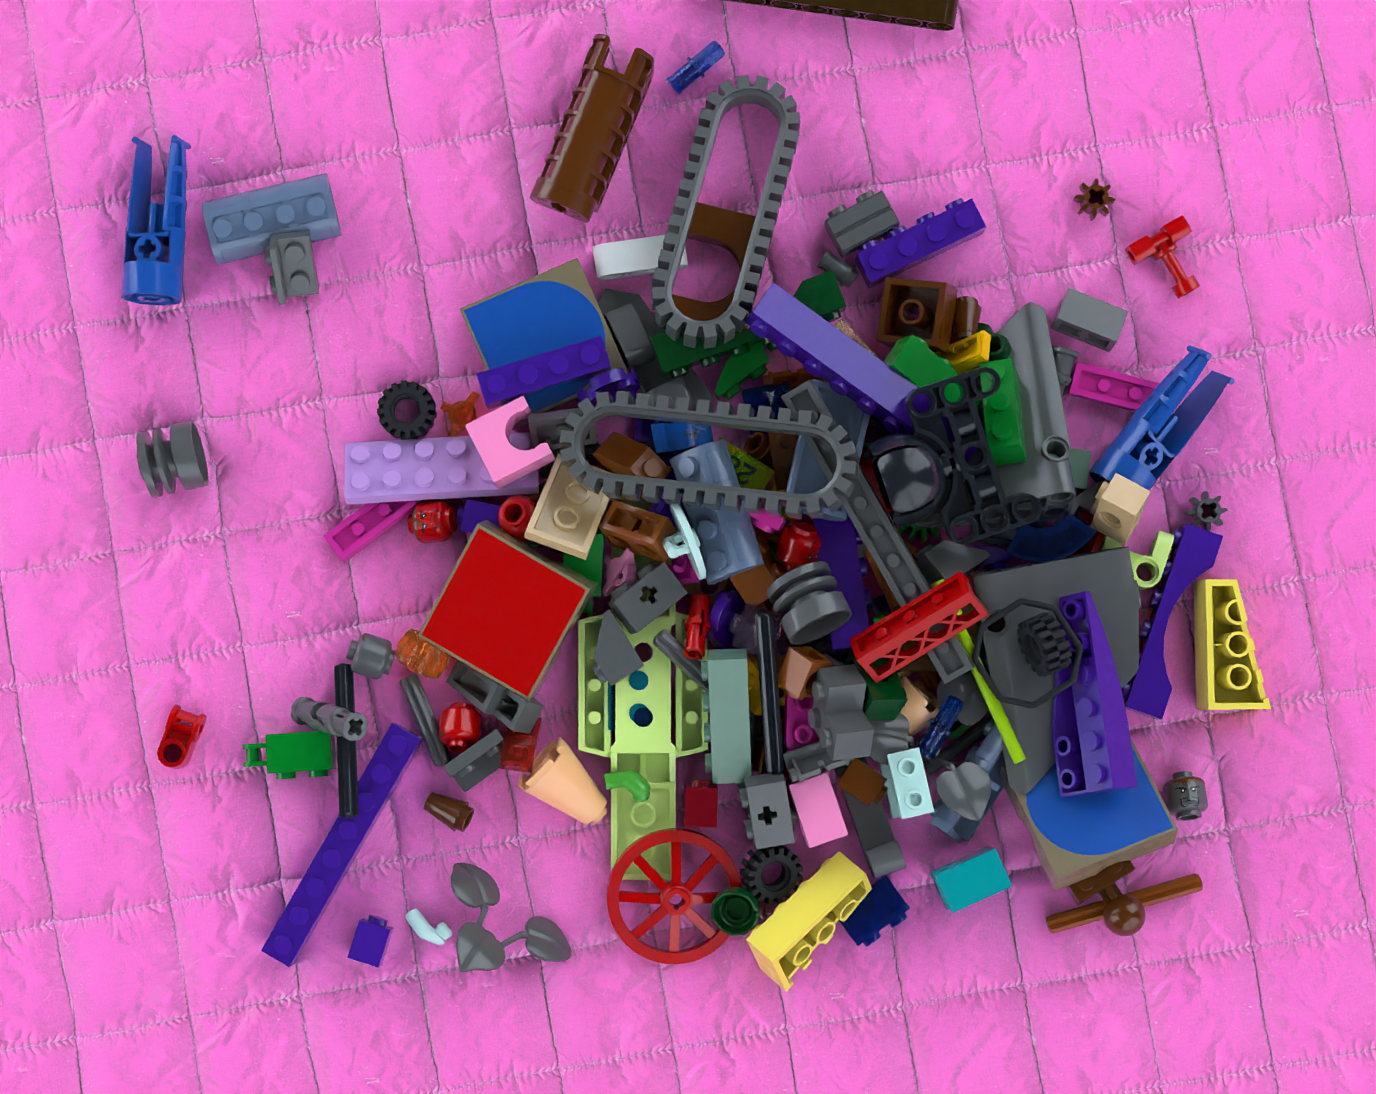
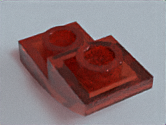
[500,718,542,773]

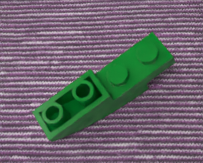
[715,342,777,401]

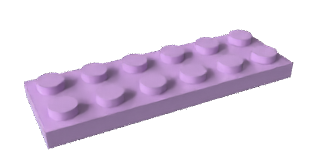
[344,432,539,505]

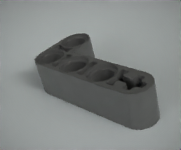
[834,757,906,879]

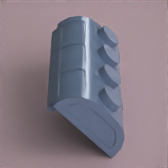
[202,173,342,264]
[783,379,870,521]
[670,440,764,585]
[930,718,1005,843]

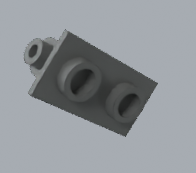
[783,741,855,783]

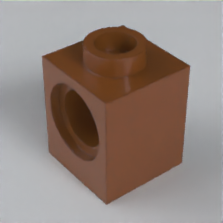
[778,646,833,700]

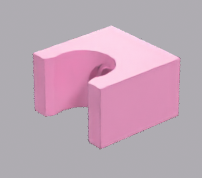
[465,396,556,489]
[786,772,849,848]

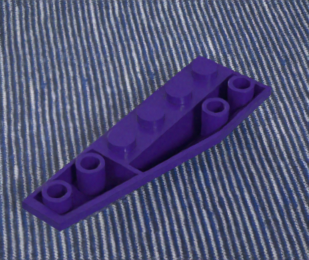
[1052,591,1137,798]

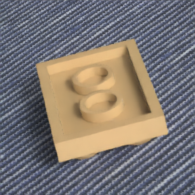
[524,454,610,560]

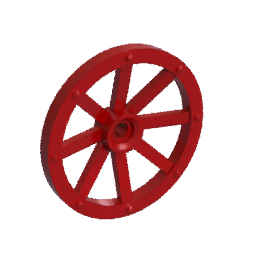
[606,828,742,964]

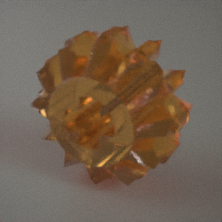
[394,629,451,679]

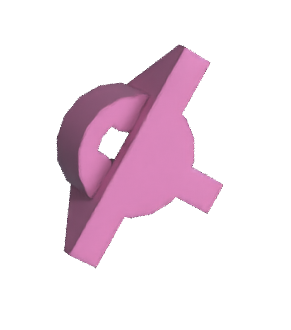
[601,547,638,596]

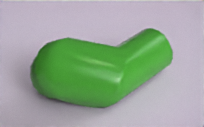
[604,770,651,802]

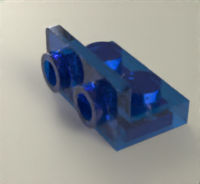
[839,875,910,947]

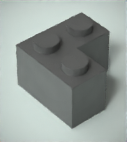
[808,664,874,761]

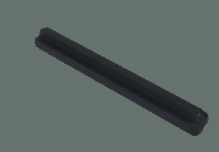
[755,612,784,774]
[334,663,359,819]

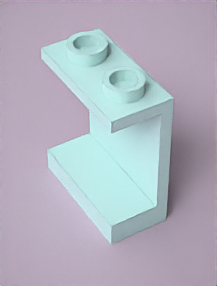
[878,747,934,819]

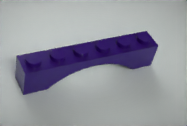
[1121,523,1223,720]

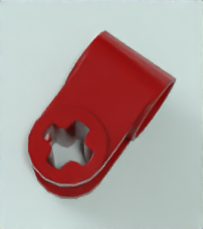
[157,704,207,769]

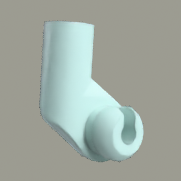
[405,908,452,945]

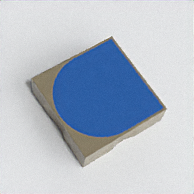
[460,258,628,430]
[1000,737,1178,891]

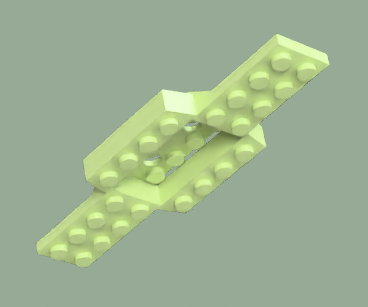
[578,492,708,880]

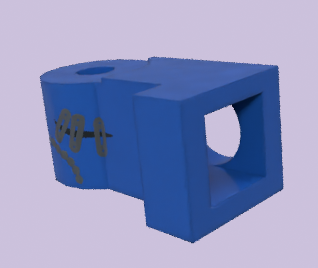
[651,422,714,456]

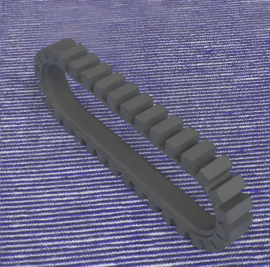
[652,75,800,349]
[559,391,860,519]

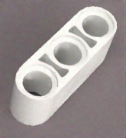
[592,235,688,280]

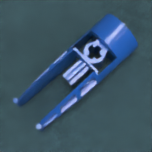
[121,135,191,306]
[1089,345,1235,491]

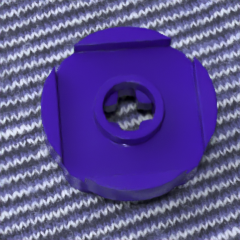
[576,368,641,406]
[706,589,757,649]

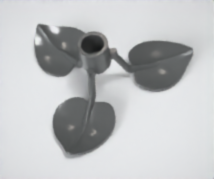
[869,671,991,821]
[451,863,572,972]

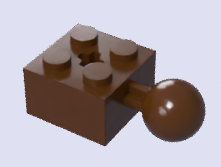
[876,277,958,353]
[1066,860,1146,936]

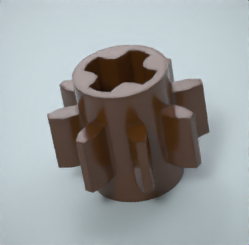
[1073,179,1115,221]

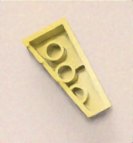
[1193,579,1271,710]
[746,851,872,992]

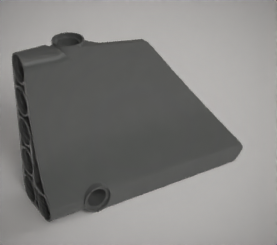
[914,302,1076,528]
[971,546,1141,794]

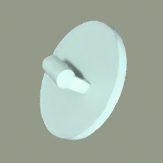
[662,504,706,580]

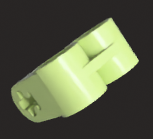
[1099,530,1174,591]

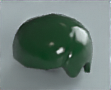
[711,887,760,936]

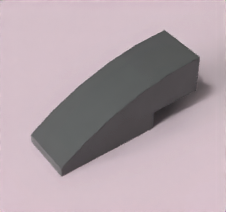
[446,659,544,734]

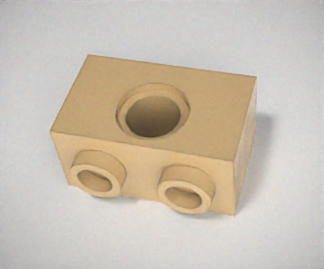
[1090,473,1151,545]

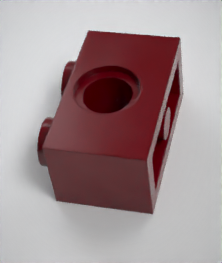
[684,780,718,828]

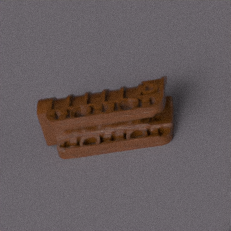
[530,34,654,223]

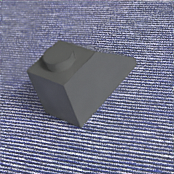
[916,540,991,589]
[592,609,645,686]

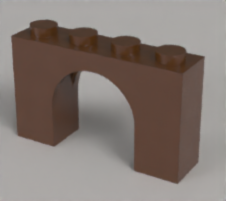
[663,203,756,331]

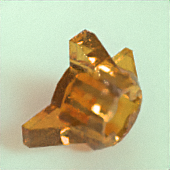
[440,391,480,437]

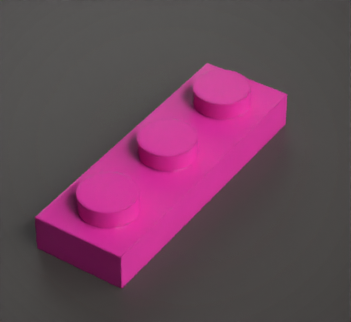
[1068,362,1160,412]
[324,500,419,563]

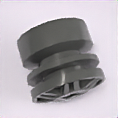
[136,420,209,498]
[766,561,852,645]

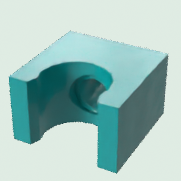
[930,846,1012,913]

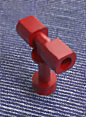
[1125,215,1200,299]

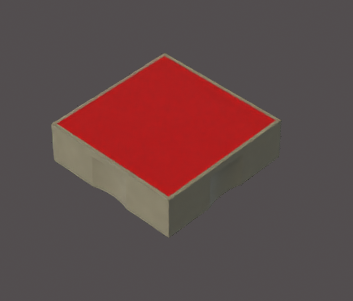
[417,520,598,701]

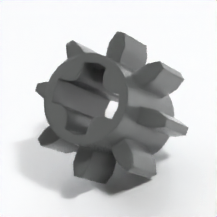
[1185,491,1228,531]

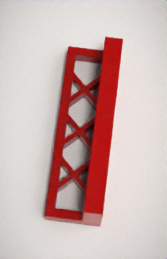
[849,571,989,683]

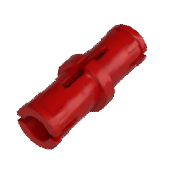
[683,593,711,660]

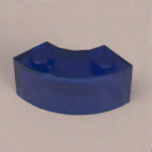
[1006,512,1099,562]

